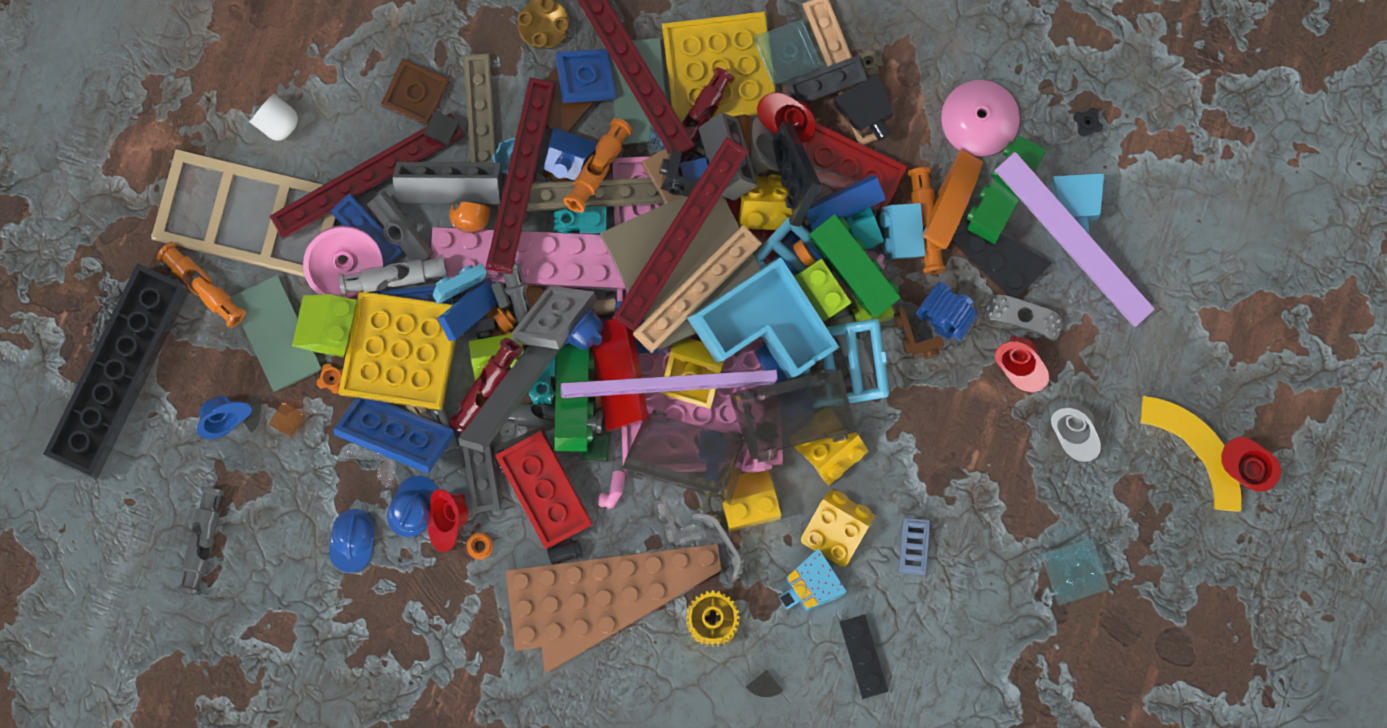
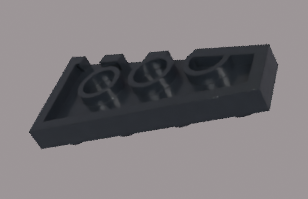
[772,121,821,227]
[951,213,1051,298]

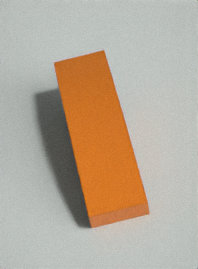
[922,149,983,249]

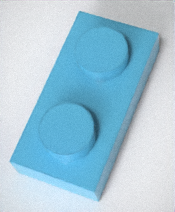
[433,263,487,304]

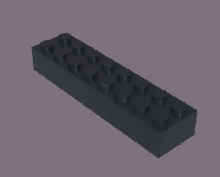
[43,263,189,481]

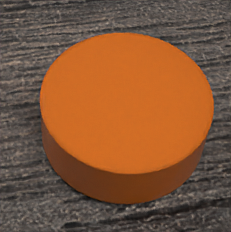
[793,239,816,267]

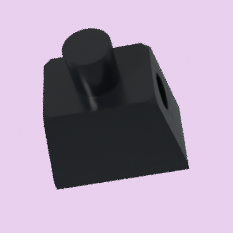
[834,73,893,142]

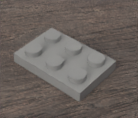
[511,286,597,349]

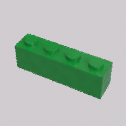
[967,135,1046,244]
[807,214,900,319]
[554,345,594,451]

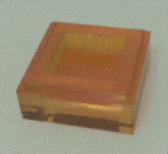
[269,402,306,439]

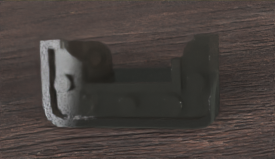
[729,369,856,463]
[622,410,749,505]

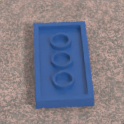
[334,398,454,474]

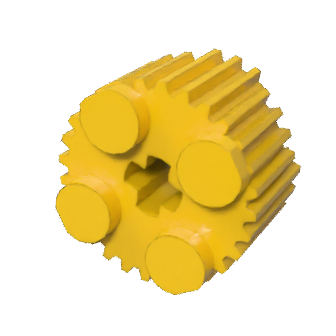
[686,590,740,647]

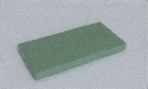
[609,38,665,146]
[231,275,322,393]

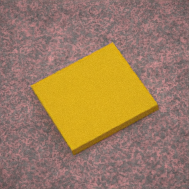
[662,11,775,124]
[338,291,456,411]

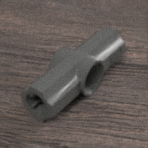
[367,191,434,261]

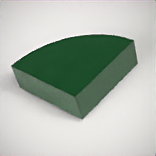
[581,434,610,462]

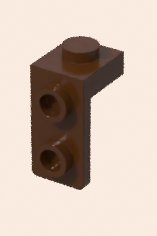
[894,304,944,359]

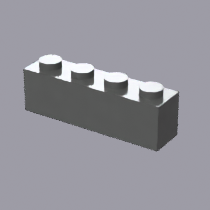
[393,162,504,205]

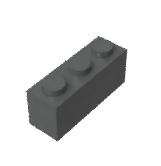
[698,112,758,201]

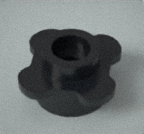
[1073,108,1103,137]

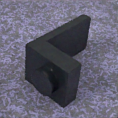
[659,150,698,197]
[452,291,499,339]

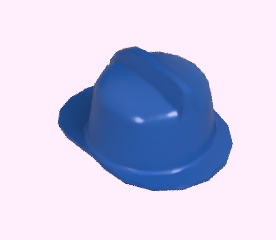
[564,308,604,351]
[197,395,252,439]
[387,476,438,537]
[329,509,375,573]

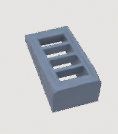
[899,518,930,575]

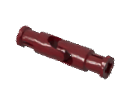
[667,67,735,167]
[450,338,523,433]

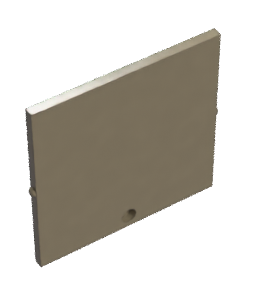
[600,196,760,351]

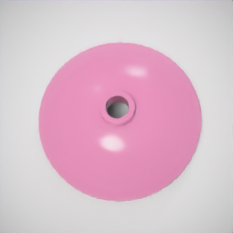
[941,80,1020,157]
[303,226,383,300]

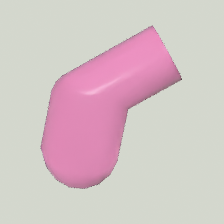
[598,471,626,509]

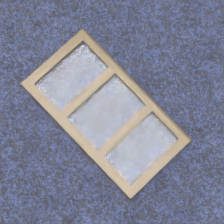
[151,150,336,277]

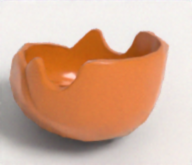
[449,202,491,233]

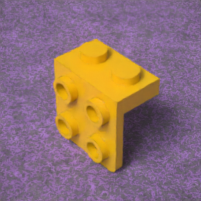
[737,175,792,230]
[790,407,869,486]
[801,488,876,567]

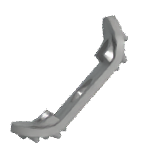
[985,295,1062,340]
[692,511,744,582]

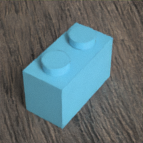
[880,203,925,260]

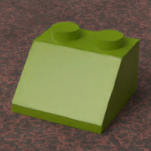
[794,257,852,321]
[292,294,357,358]

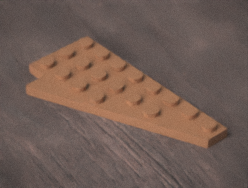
[506,544,721,672]

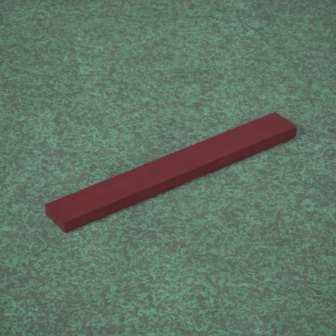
[577,0,696,157]
[486,77,555,275]
[269,113,465,240]
[612,136,749,332]

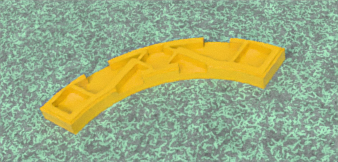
[1140,396,1241,512]

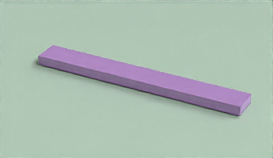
[995,152,1154,327]
[560,370,777,398]

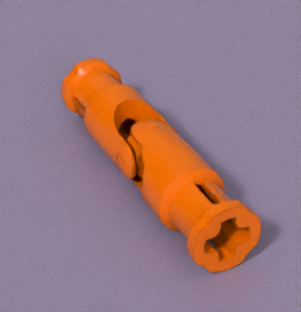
[563,118,632,213]
[908,167,947,275]
[156,242,246,328]

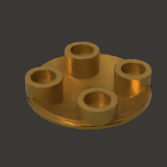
[517,0,569,49]

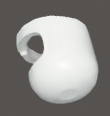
[249,94,298,141]

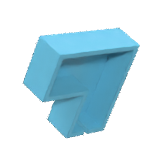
[687,258,839,379]

